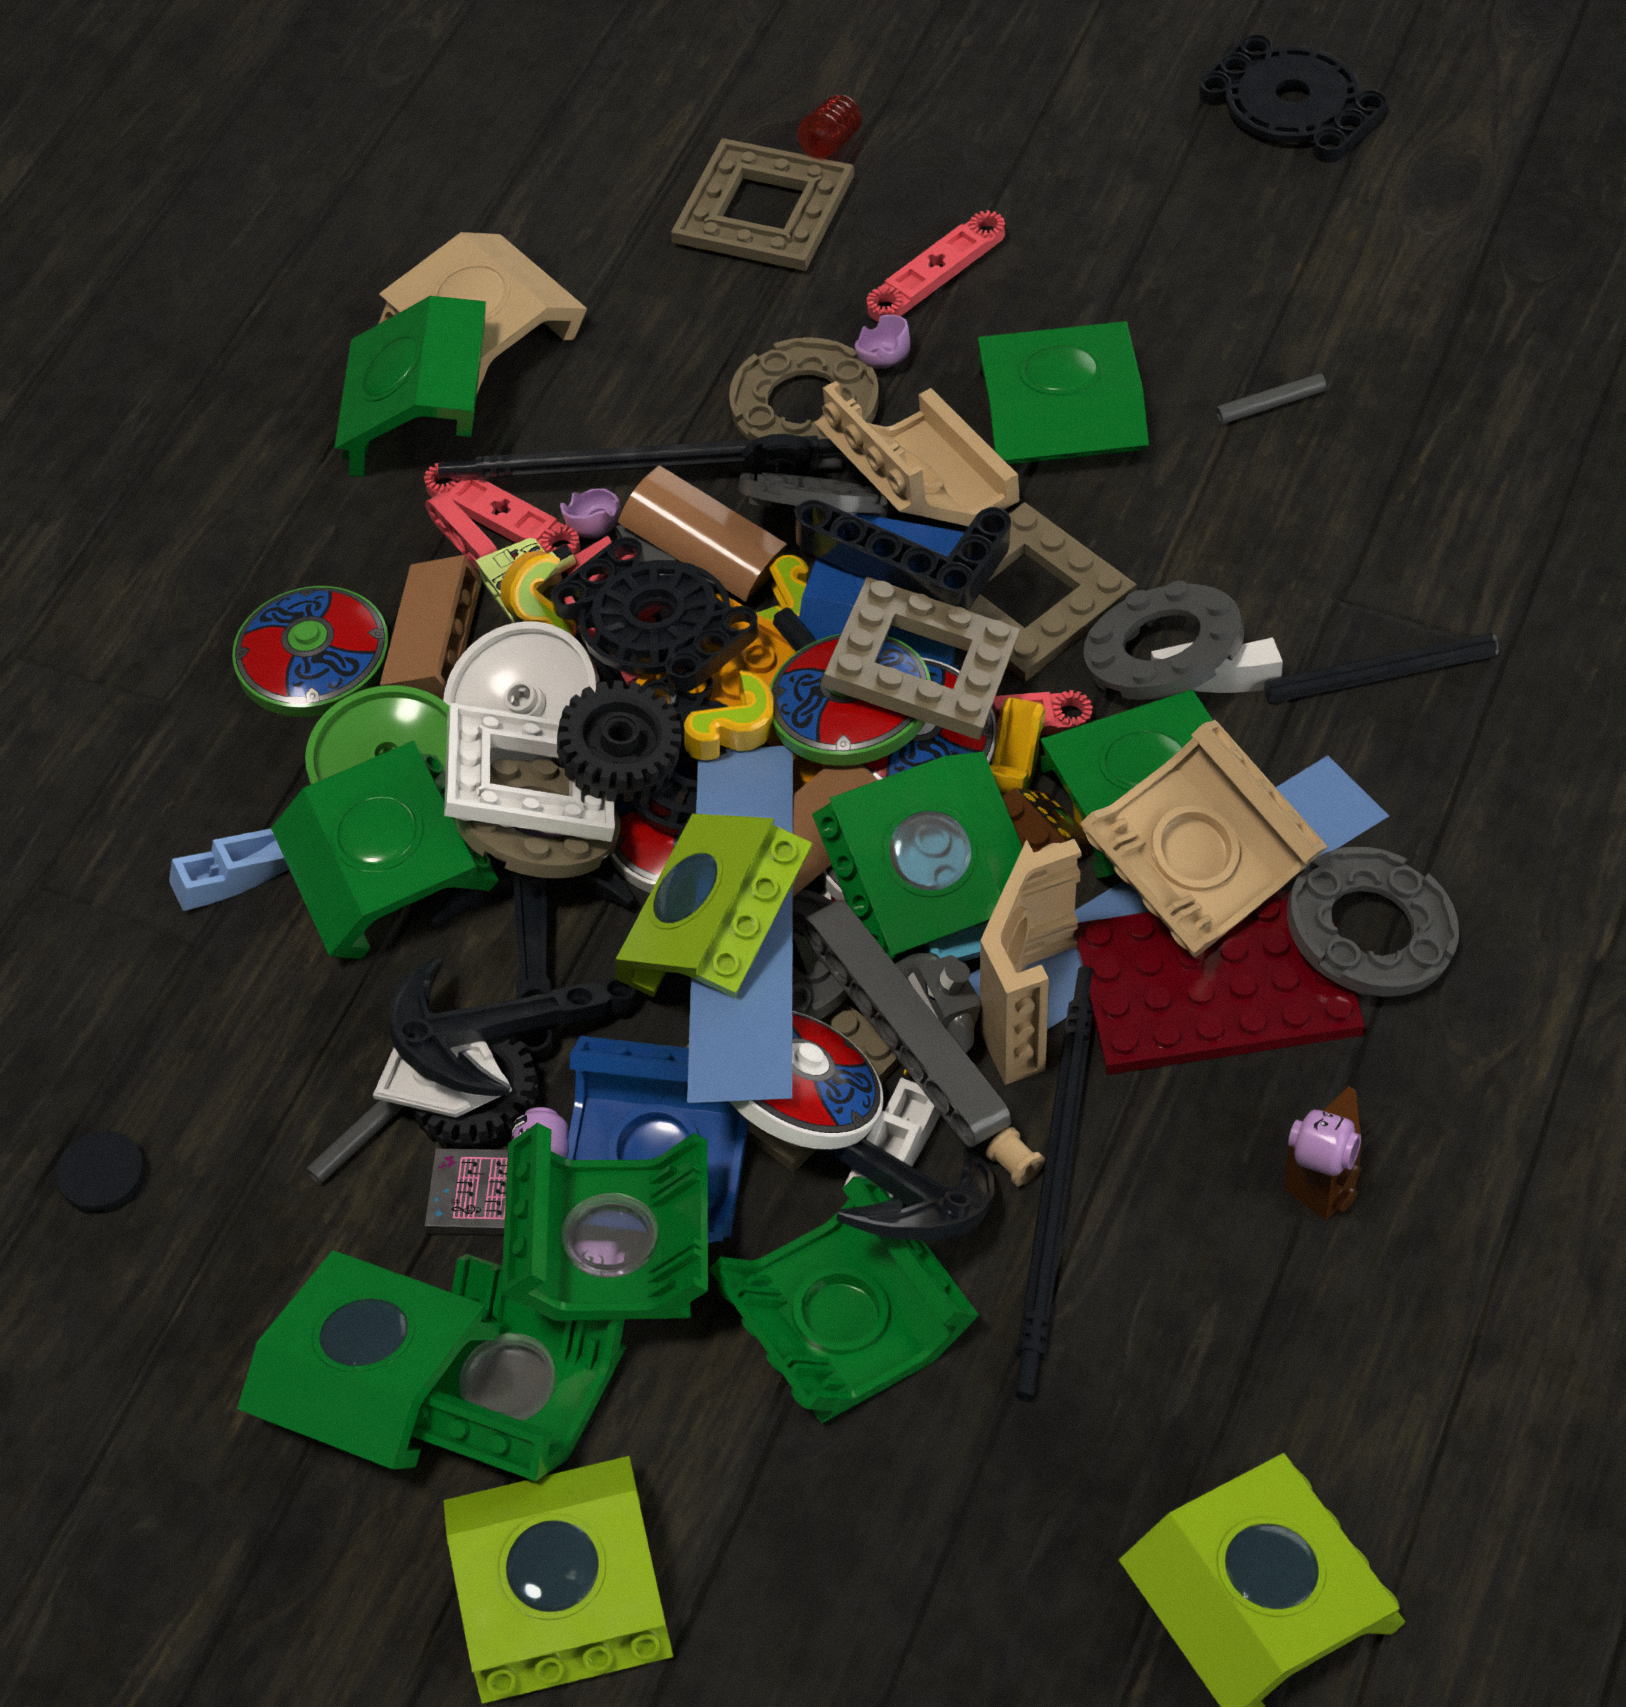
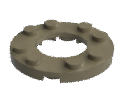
[729,337,879,440]
[454,759,620,878]

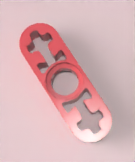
[425,492,498,571]

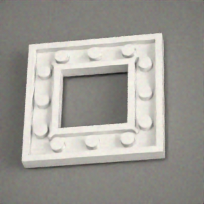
[444,703,615,842]

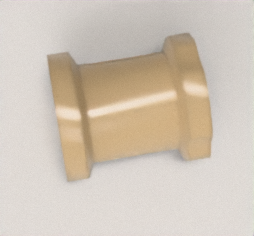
[986,1127,1045,1187]

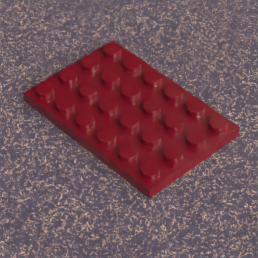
[1074,891,1365,1075]

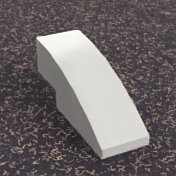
[1151,637,1283,693]
[844,1078,940,1198]

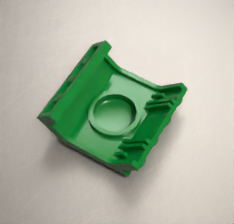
[334,295,486,477]
[977,321,1149,465]
[1037,689,1213,878]
[271,740,499,959]
[709,1176,979,1424]

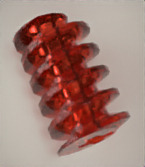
[797,95,862,159]

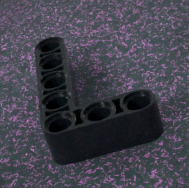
[796,500,1011,610]

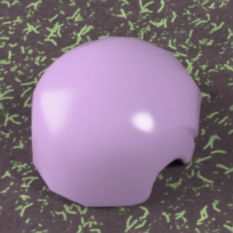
[854,315,911,369]
[560,488,622,539]

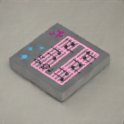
[425,1149,508,1235]

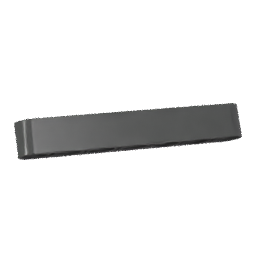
[801,900,1011,1147]

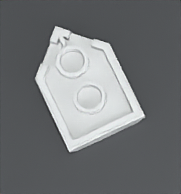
[373,1041,512,1118]

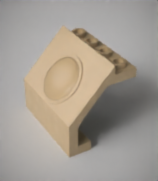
[379,232,587,393]
[814,381,1020,526]
[1080,720,1328,958]
[980,839,1082,1085]

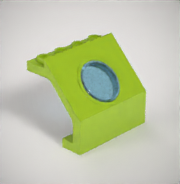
[615,813,812,998]
[1119,1453,1406,1707]
[444,1456,673,1704]

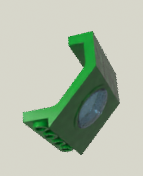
[237,1250,502,1469]

